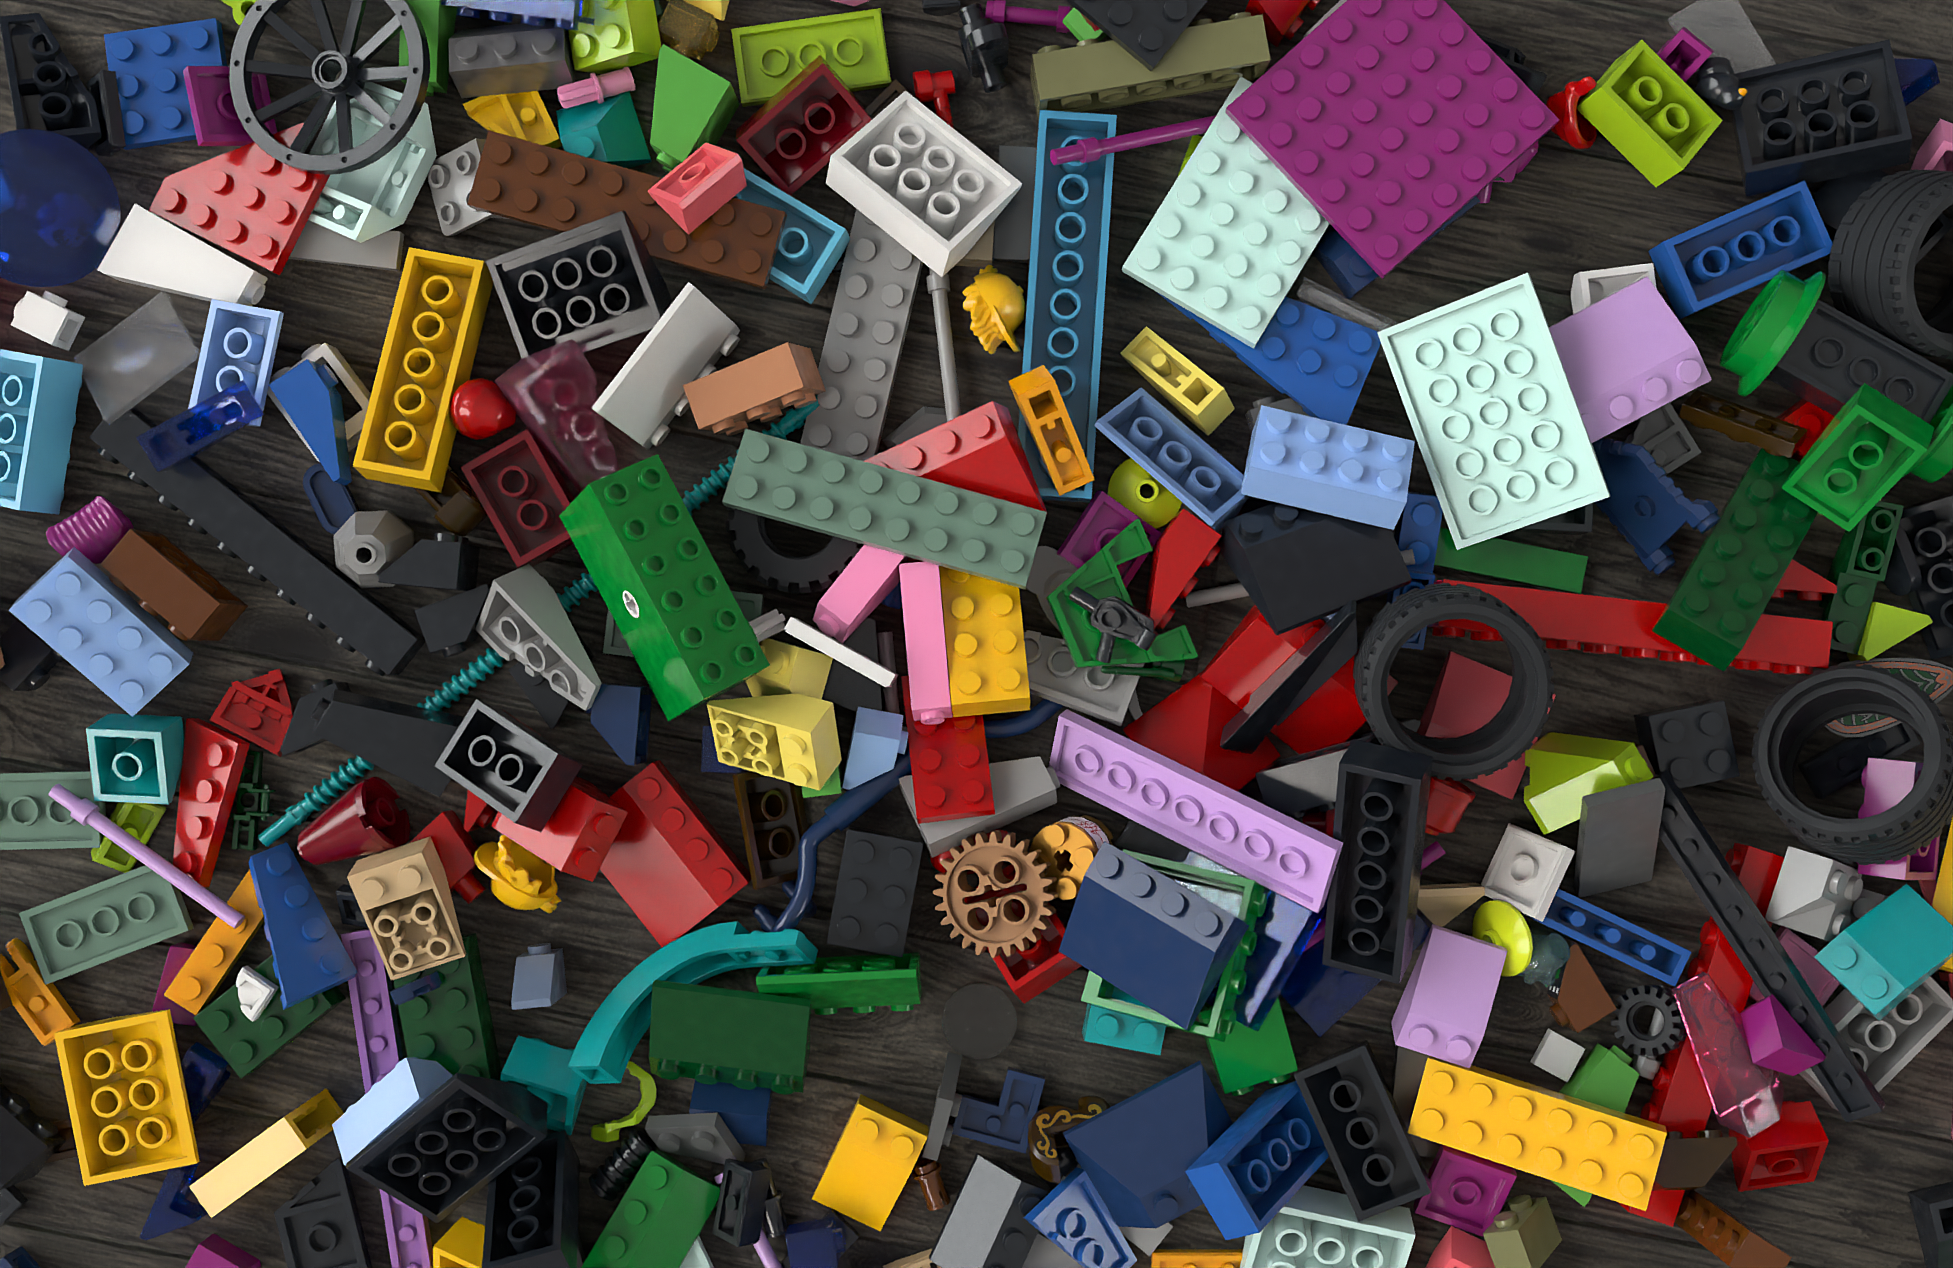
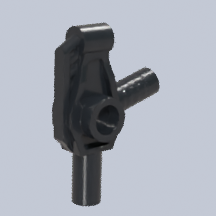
[1069,586,1158,663]

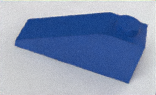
[269,359,352,485]

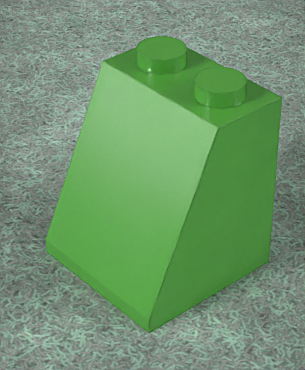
[650,44,740,173]

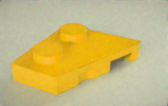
[463,91,563,149]

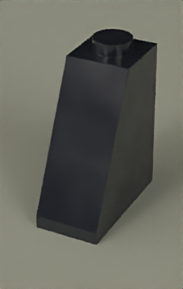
[822,615,884,712]

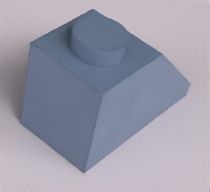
[511,943,567,1010]

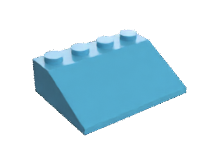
[0,349,83,515]

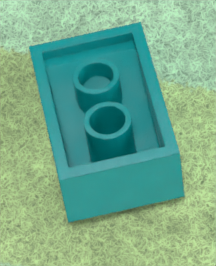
[1814,884,1953,1021]

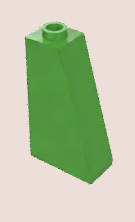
[399,0,458,97]
[1551,1043,1640,1207]

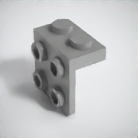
[427,138,509,236]

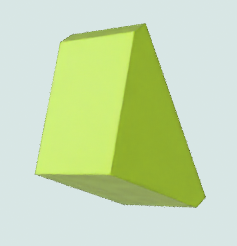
[1847,602,1933,661]

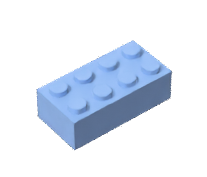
[1240,405,1415,530]
[9,547,193,717]

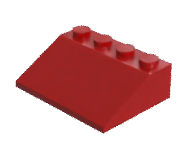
[864,401,1048,563]
[1199,605,1398,754]
[600,760,752,947]

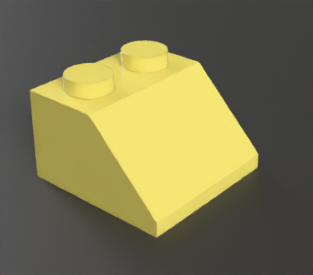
[746,638,833,700]

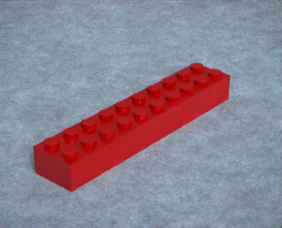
[1427,579,1833,675]

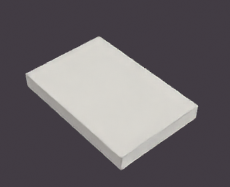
[784,617,899,688]

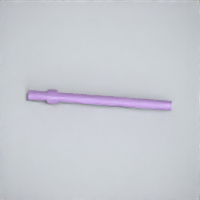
[48,784,245,929]

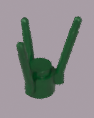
[1101,660,1185,682]

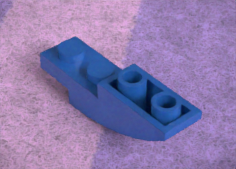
[1386,491,1443,650]

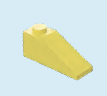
[1120,326,1235,436]

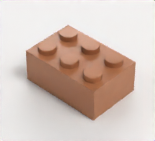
[683,342,826,436]

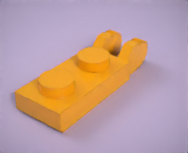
[0,938,81,1046]

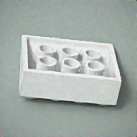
[826,91,1022,277]
[592,282,740,450]

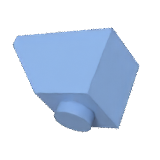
[842,707,908,790]

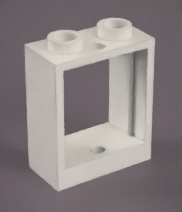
[267,343,371,462]

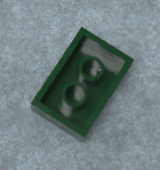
[193,955,346,1078]

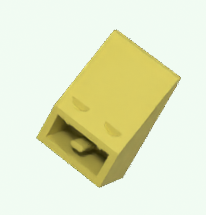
[707,693,842,791]

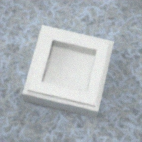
[1530,1028,1585,1082]

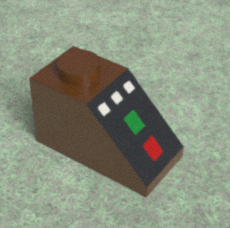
[1547,938,1617,1033]

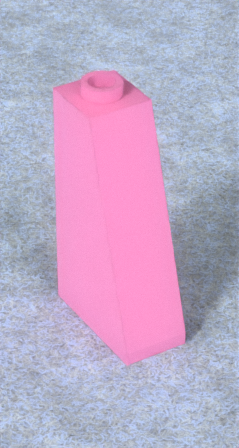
[899,562,952,725]

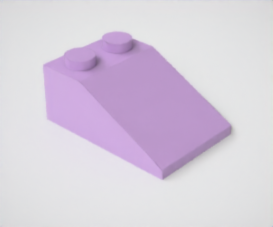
[1391,924,1507,1069]

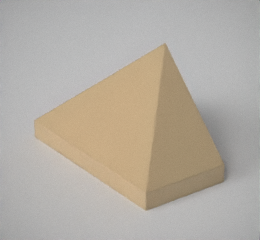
[1417,883,1485,927]

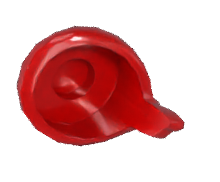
[1546,76,1597,149]
[449,378,516,439]

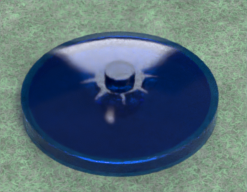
[0,129,121,287]

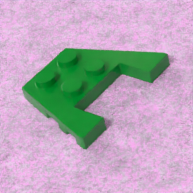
[1046,519,1198,668]

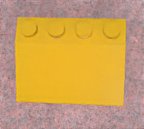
[54,1009,200,1186]

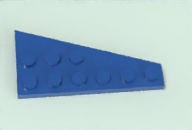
[1157,292,1381,425]

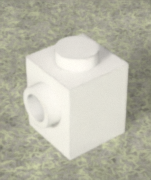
[11,290,85,351]

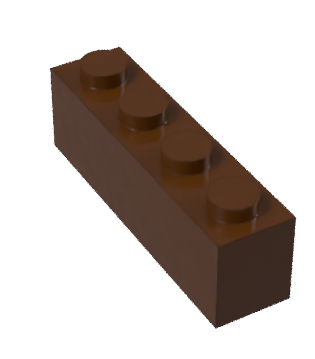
[1674,1189,1792,1268]

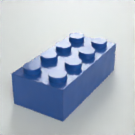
[1648,181,1833,320]
[1185,1081,1329,1240]

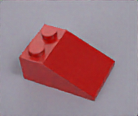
[964,864,1082,1004]

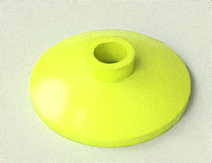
[1108,458,1182,529]
[1472,900,1533,977]

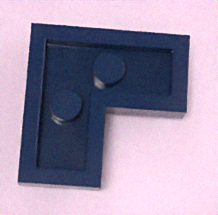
[952,1067,1045,1154]

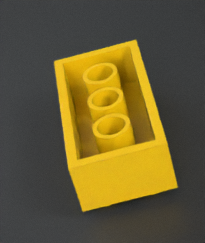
[939,566,1030,717]

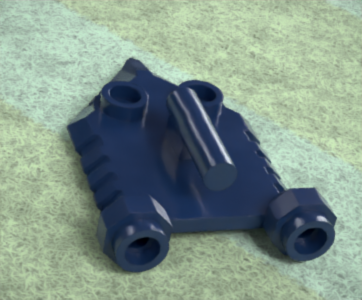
[1592,437,1721,576]

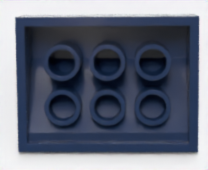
[1059,841,1249,1031]

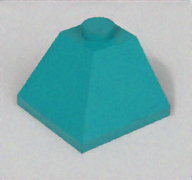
[556,91,652,169]

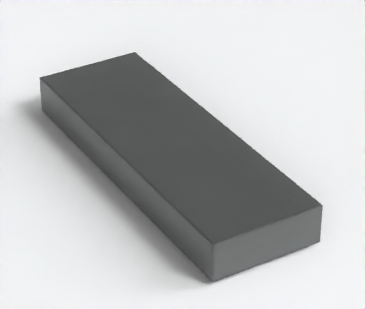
[993,145,1037,263]

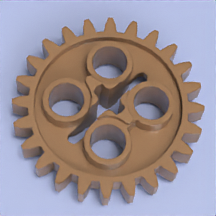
[933,830,1059,958]

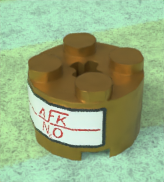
[1029,815,1113,900]

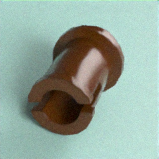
[912,1158,951,1211]

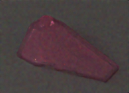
[495,339,619,493]
[1672,972,1784,1138]

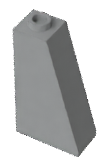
[899,756,1060,858]

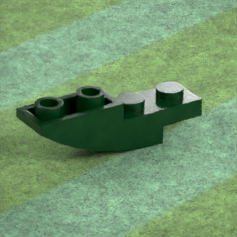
[1819,501,1904,655]

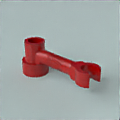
[913,70,955,129]

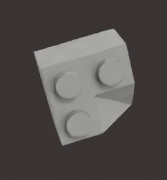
[1765,846,1863,942]

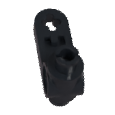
[958,3,1009,93]

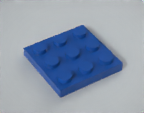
[104,18,227,150]

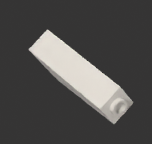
[97,204,268,306]

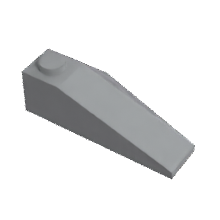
[475,564,602,711]

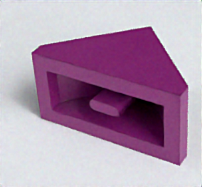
[1657,26,1714,82]
[1740,994,1826,1076]
[185,1233,261,1268]

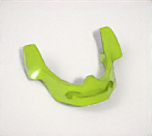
[591,1061,657,1142]

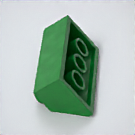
[581,1150,721,1268]

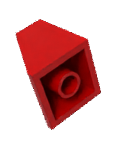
[491,776,628,882]

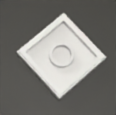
[1481,823,1575,922]

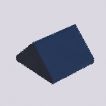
[689,1080,773,1146]

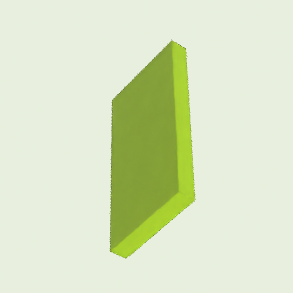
[731,8,891,107]

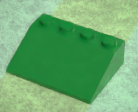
[756,952,922,1015]

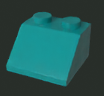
[86,713,184,804]
[501,1035,587,1135]

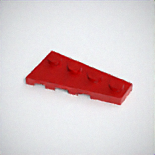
[173,718,250,887]

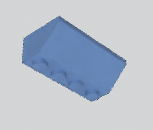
[1094,388,1249,532]

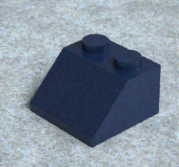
[586,683,653,766]

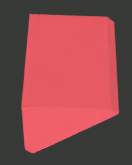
[648,143,747,235]

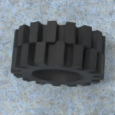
[1611,985,1690,1057]

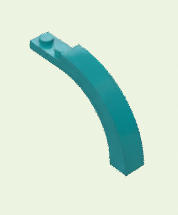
[568,921,818,1084]

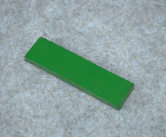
[1434,527,1588,594]

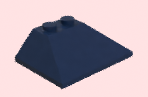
[1063,1061,1233,1229]

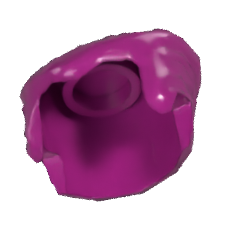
[46,496,134,564]

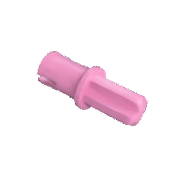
[557,66,635,109]

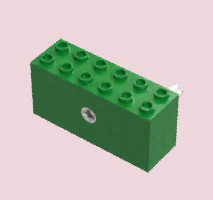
[559,454,785,722]

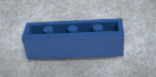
[1522,888,1691,987]

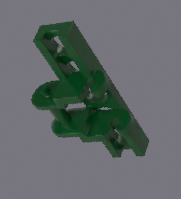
[229,751,276,851]

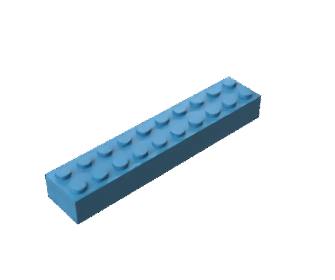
[1018,110,1117,503]

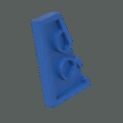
[1024,1167,1137,1268]

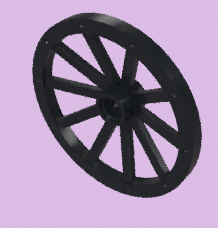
[229,0,430,175]

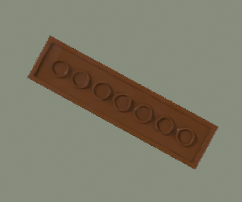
[467,130,787,289]

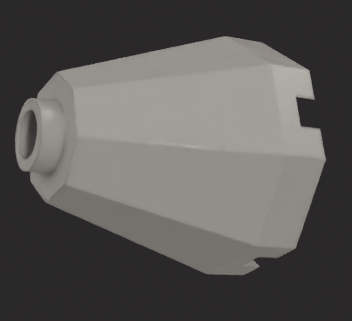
[334,510,415,588]

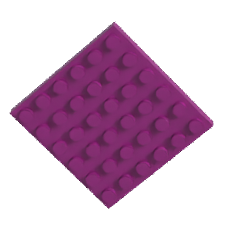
[1225,0,1559,279]

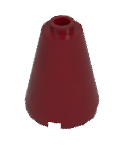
[297,776,410,865]

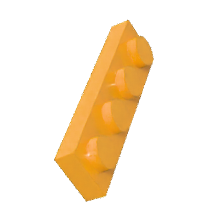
[164,869,264,1015]

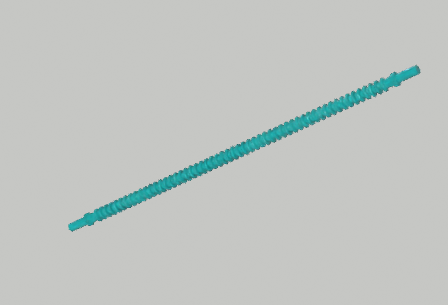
[258,395,820,847]

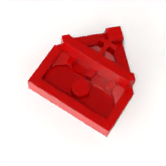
[210,669,295,757]

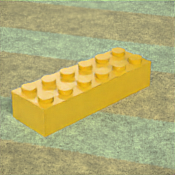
[353,247,493,493]
[1408,1056,1667,1211]

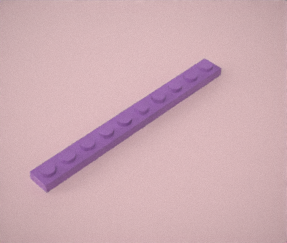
[341,929,433,1268]

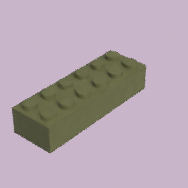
[1030,12,1271,121]

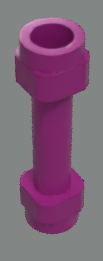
[985,0,1073,33]

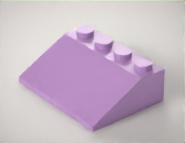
[1549,277,1712,443]

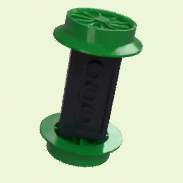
[1719,270,1953,483]

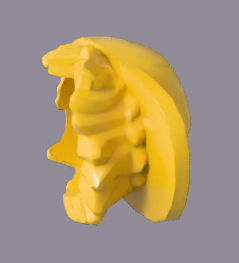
[963,265,1026,354]
[474,835,561,914]

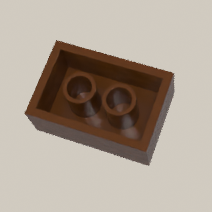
[100,529,248,641]

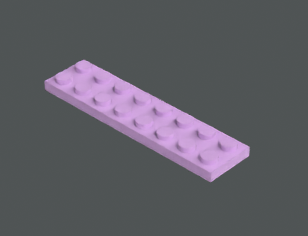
[1049,709,1343,913]

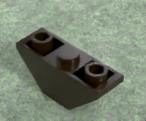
[1652,1130,1737,1191]

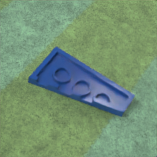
[248,842,358,1010]

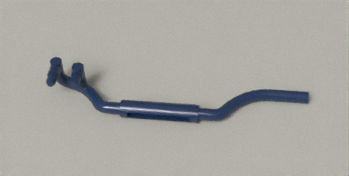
[752,698,1064,933]

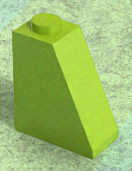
[1524,732,1654,834]

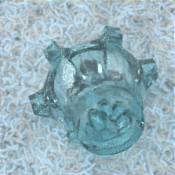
[1518,933,1570,988]

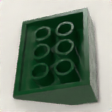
[649,980,811,1094]

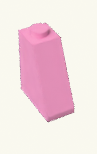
[813,545,909,644]

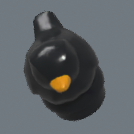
[1694,57,1747,110]

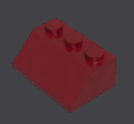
[735,55,872,196]

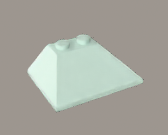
[308,82,437,243]

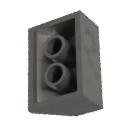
[449,19,575,98]

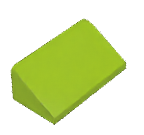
[91,802,166,873]

